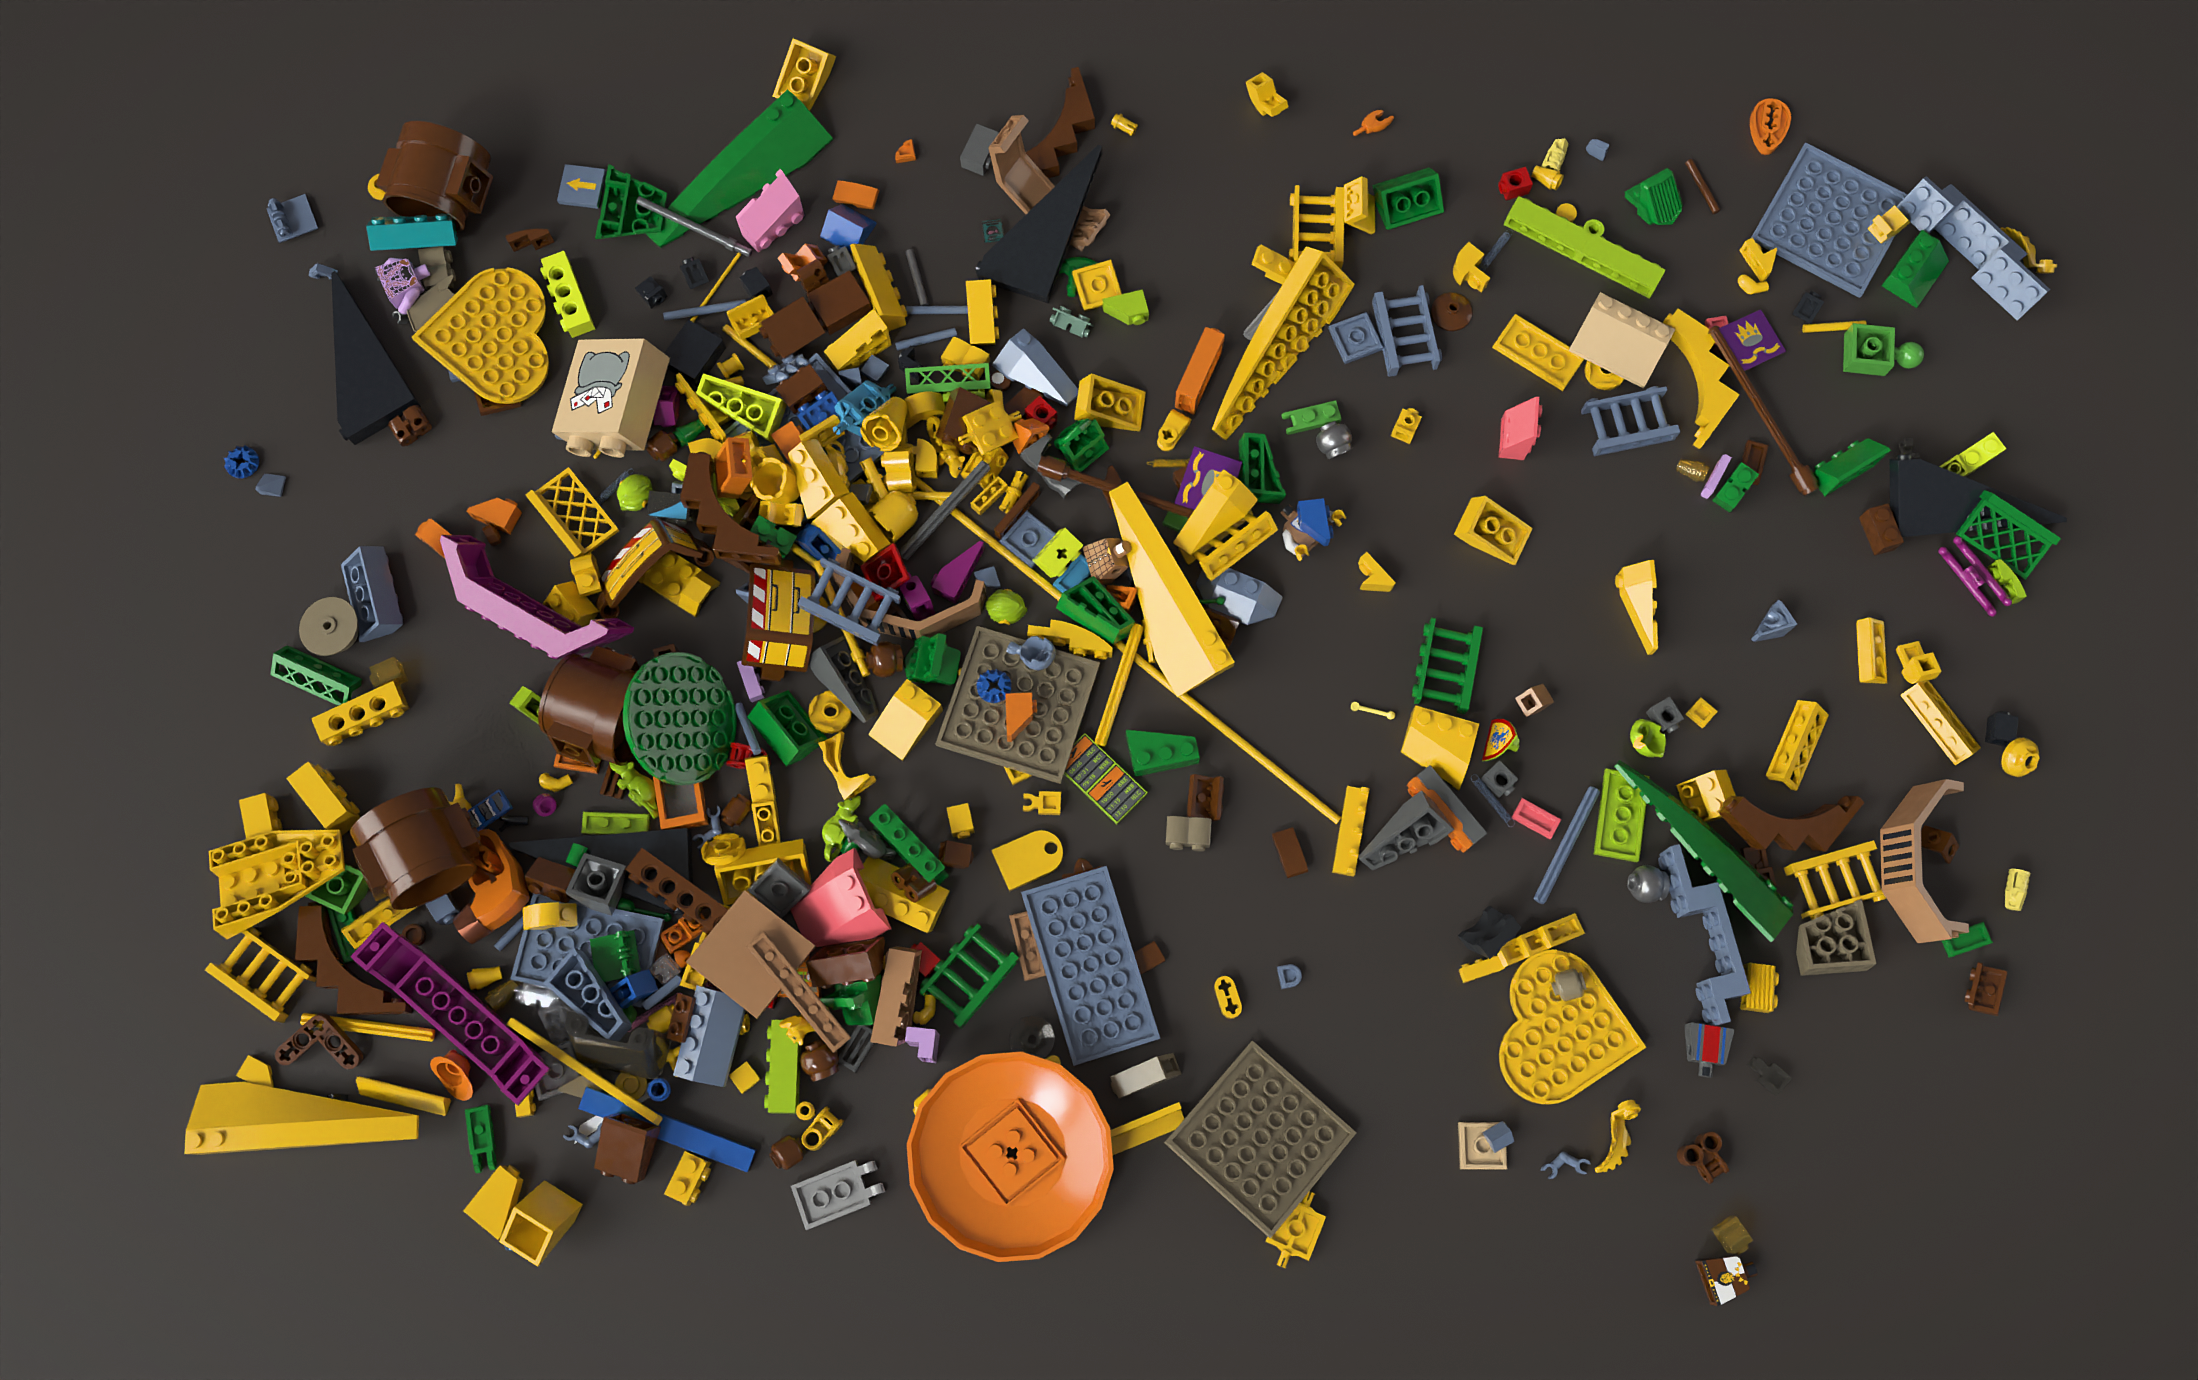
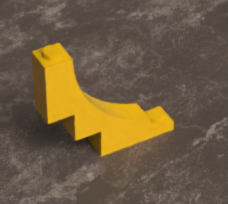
[1663,309,1740,449]

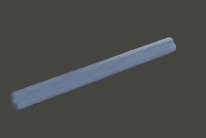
[1534,786,1600,904]

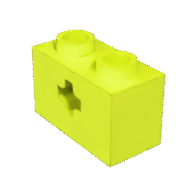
[1032,528,1083,578]

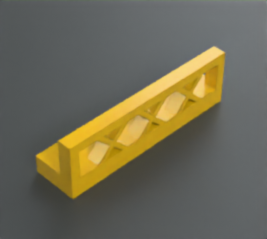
[1901,680,1981,765]
[1766,700,1829,791]
[1110,1102,1184,1155]

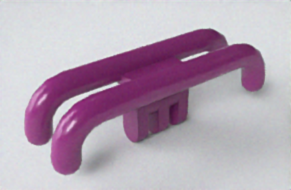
[1938,536,2012,617]

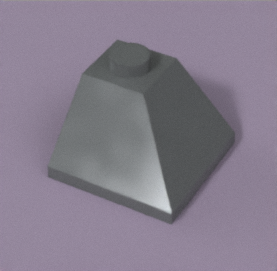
[566,853,627,916]

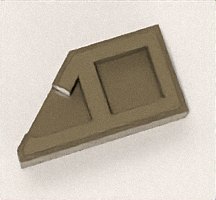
[558,1067,603,1098]

